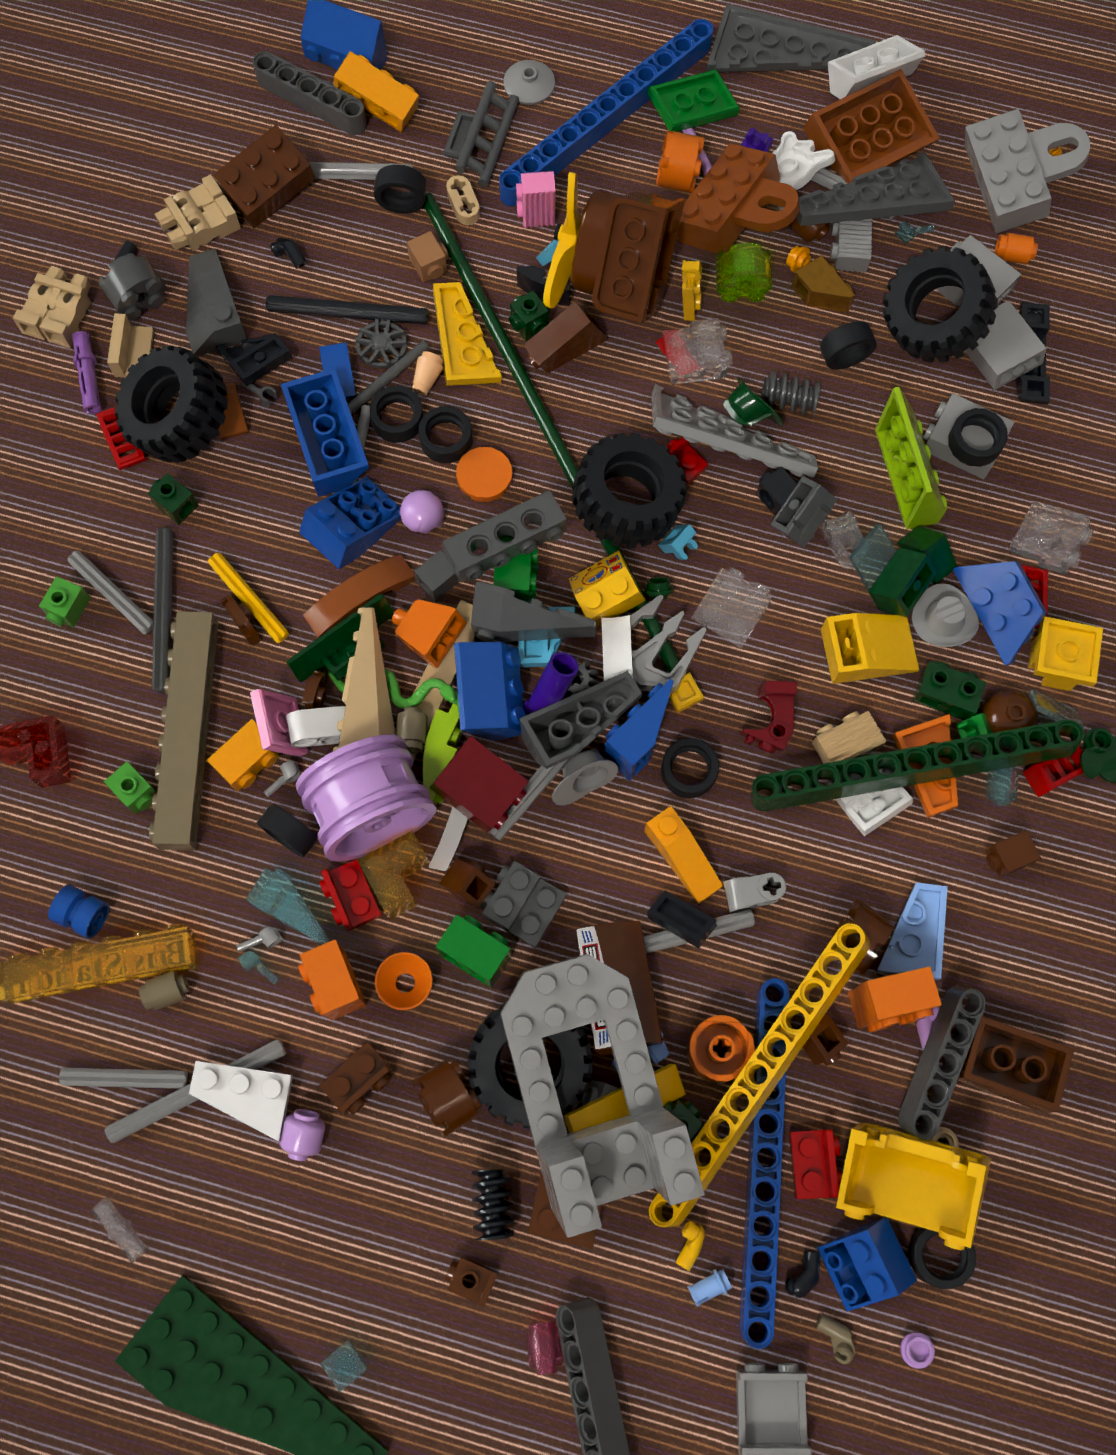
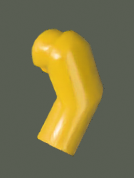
[675,1221,705,1272]

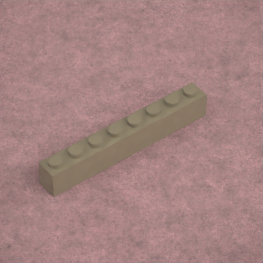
[149,611,218,851]

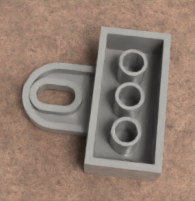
[965,108,1090,233]

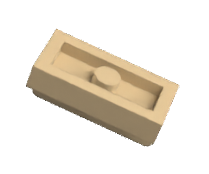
[107,313,154,378]

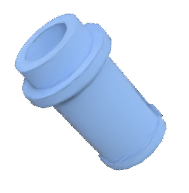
[687,1269,732,1307]

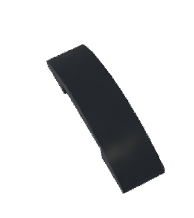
[1016,302,1050,405]

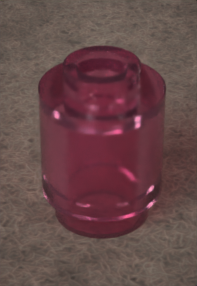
[526,1321,563,1375]

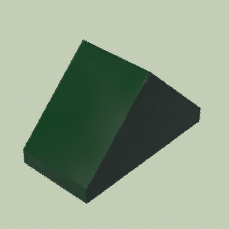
[897,526,957,585]

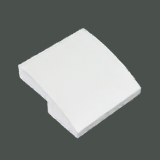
[827,751,913,837]

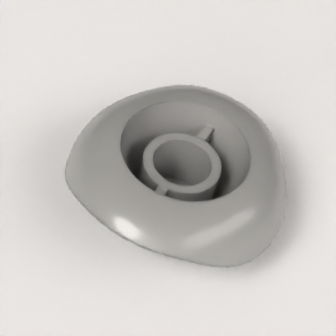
[912,584,979,647]

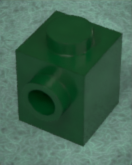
[147,473,199,525]

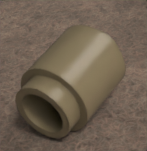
[396,707,428,754]
[139,970,190,1011]

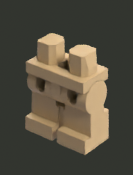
[155,174,241,251]
[13,266,91,349]

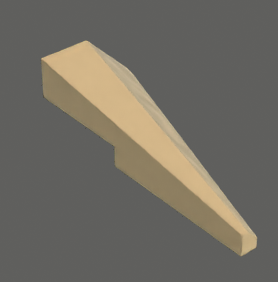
[333,608,396,751]

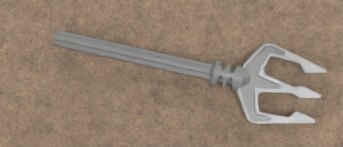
[489,595,706,841]

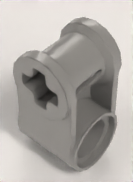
[723,873,786,913]

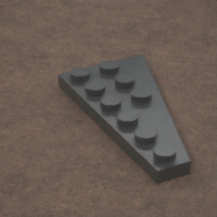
[706,4,876,72]
[796,152,955,226]

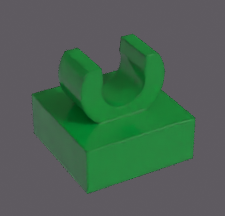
[956,713,992,739]

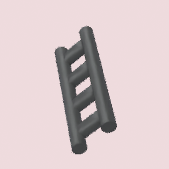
[455,81,519,187]

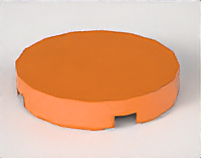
[456,447,512,502]

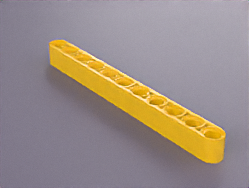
[649,924,870,1227]

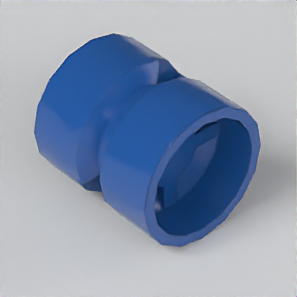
[48,884,110,939]

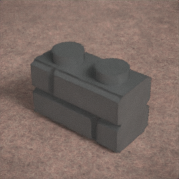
[770,476,838,548]

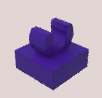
[741,128,773,152]

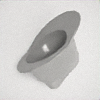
[552,749,618,806]

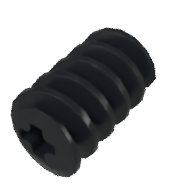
[472,1169,515,1240]

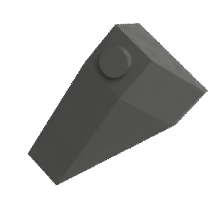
[186,248,247,356]
[471,581,597,642]
[520,671,642,769]

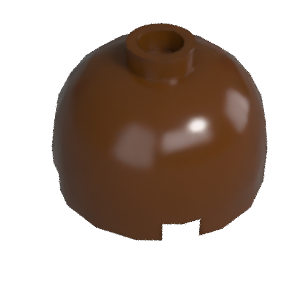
[976,690,1039,750]

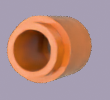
[994,233,1038,265]

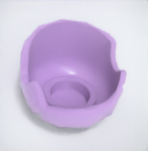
[399,490,445,534]

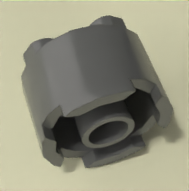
[99,253,165,321]

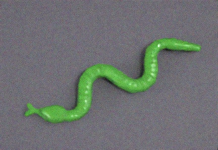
[328,668,459,712]

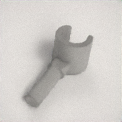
[264,760,301,797]
[236,927,283,952]

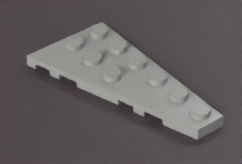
[651,384,818,478]

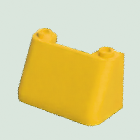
[836,1123,991,1250]

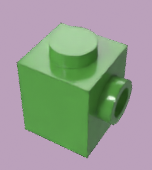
[39,576,91,628]
[104,761,157,814]

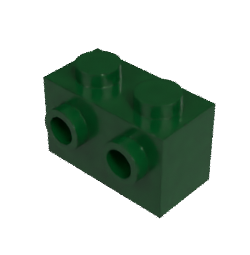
[869,548,938,617]
[912,661,987,721]

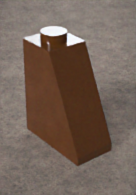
[524,301,608,373]

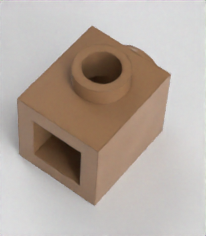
[407,231,449,283]

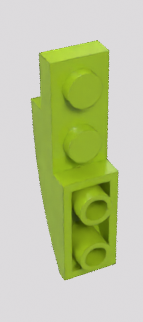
[423,704,463,806]

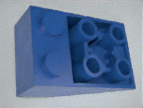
[299,476,401,569]
[604,679,674,782]

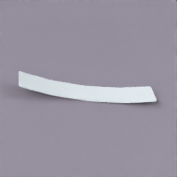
[429,806,468,871]

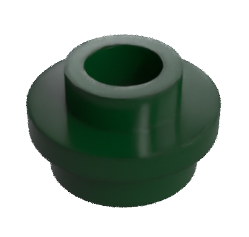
[644,577,674,599]

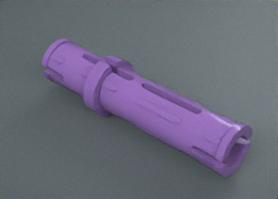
[72,331,102,414]

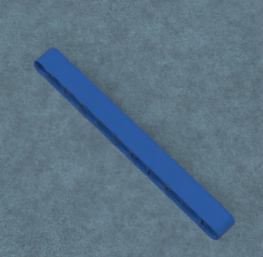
[499,19,713,206]
[739,978,790,1349]

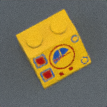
[569,551,646,628]

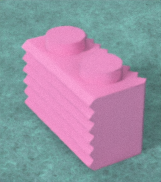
[516,171,556,228]

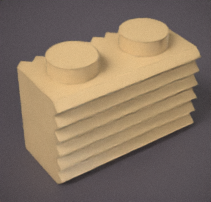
[812,711,886,764]

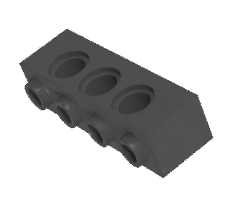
[442,490,567,583]

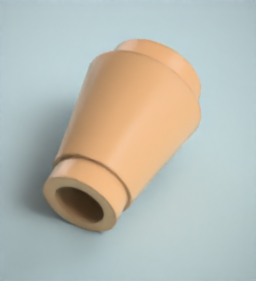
[412,351,444,396]

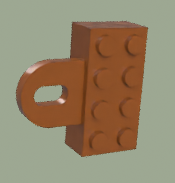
[677,143,800,256]

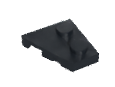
[216,333,292,386]

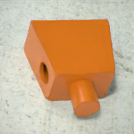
[392,599,467,668]

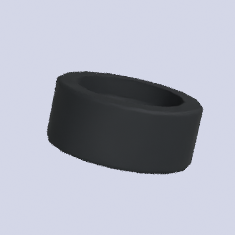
[374,164,427,214]
[820,321,877,370]
[369,386,424,443]
[419,406,472,463]
[948,408,1008,467]
[661,738,720,798]
[257,804,318,857]
[909,1227,976,1289]

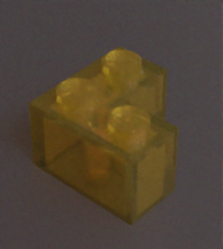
[357,830,429,920]

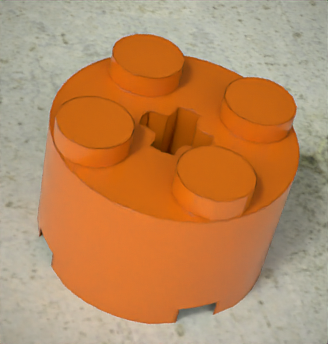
[656,131,705,193]
[686,1015,755,1083]

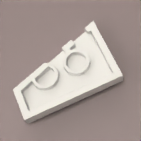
[189,1061,293,1142]

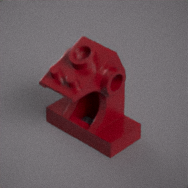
[740,681,797,754]

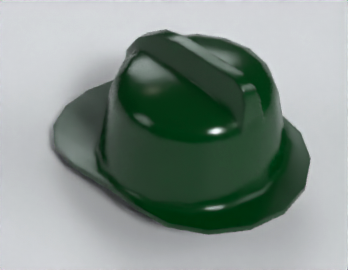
[723,377,784,426]

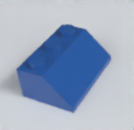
[300,0,387,70]
[454,642,526,741]

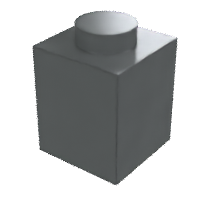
[414,550,460,602]

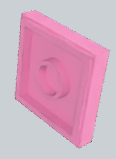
[250,689,308,756]

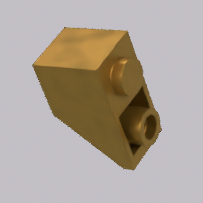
[791,255,855,313]

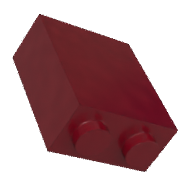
[429,736,529,833]

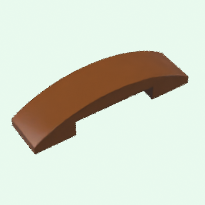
[303,554,415,638]

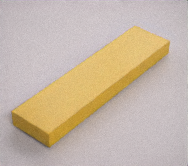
[564,1064,686,1133]

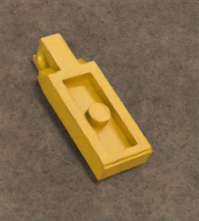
[682,260,702,321]

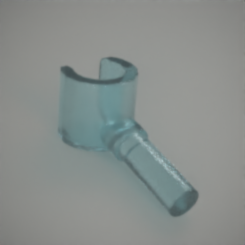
[895,221,934,243]
[238,951,279,985]

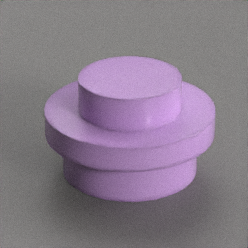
[900,1332,935,1369]

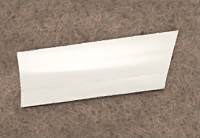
[601,615,633,681]

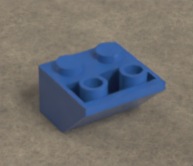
[817,1217,917,1312]

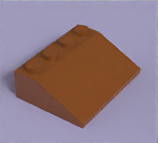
[803,69,940,184]

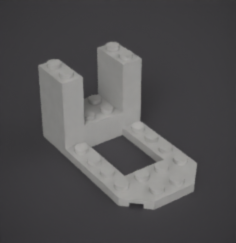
[500,954,705,1238]

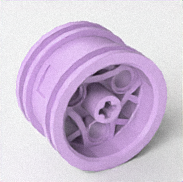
[296,735,436,862]

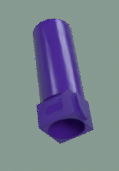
[523,652,579,715]

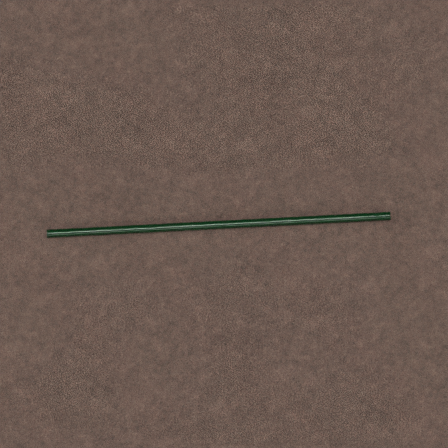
[423,193,679,673]

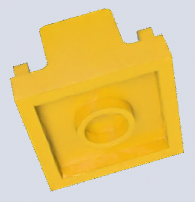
[1028,616,1103,691]

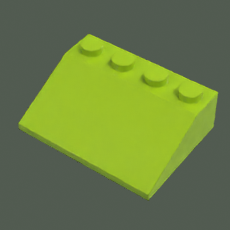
[875,387,947,530]

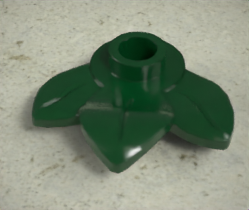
[1080,728,1116,784]

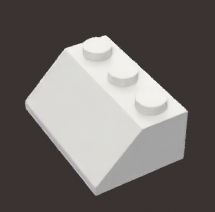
[828,35,925,99]

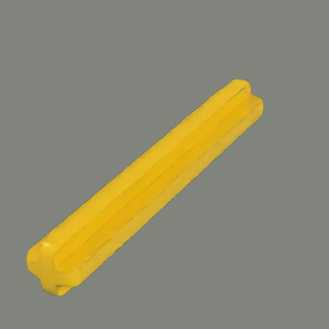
[208,553,289,643]

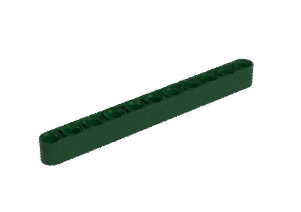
[751,720,1084,811]

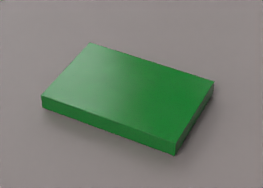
[647,70,740,132]

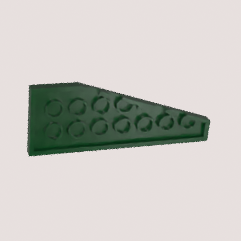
[115,1275,389,1455]

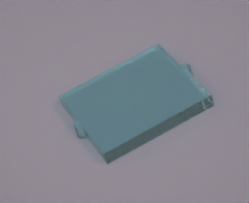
[848,524,896,592]
[1029,689,1085,728]

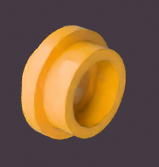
[786,246,811,273]

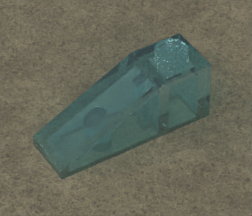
[246,868,331,945]

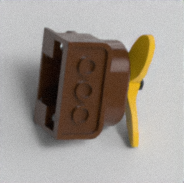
[543,172,685,324]

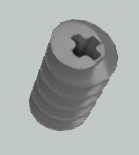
[760,370,821,417]

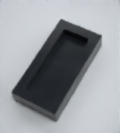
[647,890,717,949]

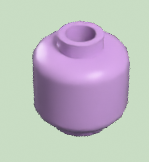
[280,1109,325,1161]

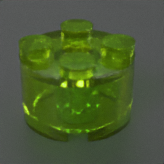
[716,243,772,302]

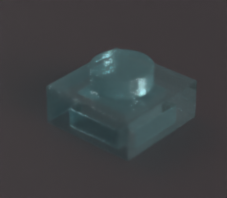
[320,1340,368,1392]

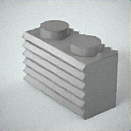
[830,218,872,273]

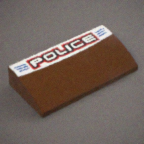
[576,921,663,1057]

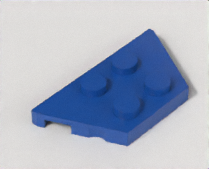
[953,561,1047,666]

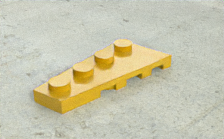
[433,282,502,386]

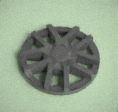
[355,319,407,368]

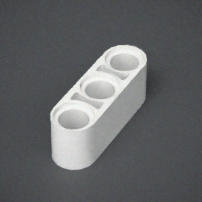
[286,706,346,747]

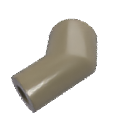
[815,1313,855,1364]

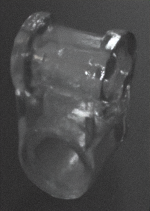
[821,510,867,569]

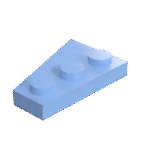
[876,882,948,980]

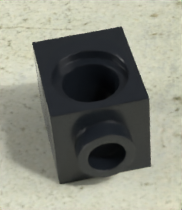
[756,466,797,516]

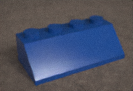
[281,368,369,497]

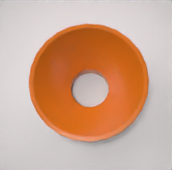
[375,952,433,1011]

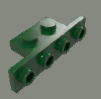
[286,594,394,682]

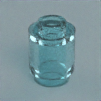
[986,766,1019,806]

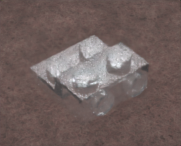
[662,318,732,385]
[1010,501,1093,575]
[691,567,773,648]

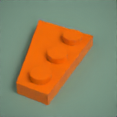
[892,714,958,818]

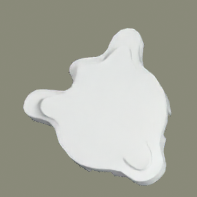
[772,131,835,190]

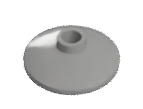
[504,60,555,105]

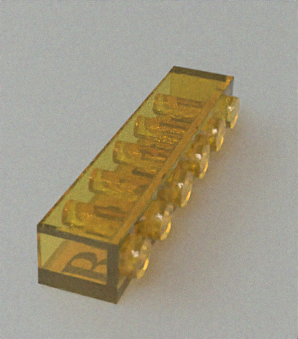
[0,924,198,1004]

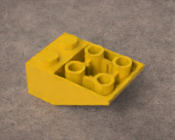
[821,613,919,684]

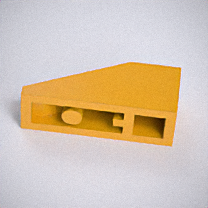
[644,806,723,904]

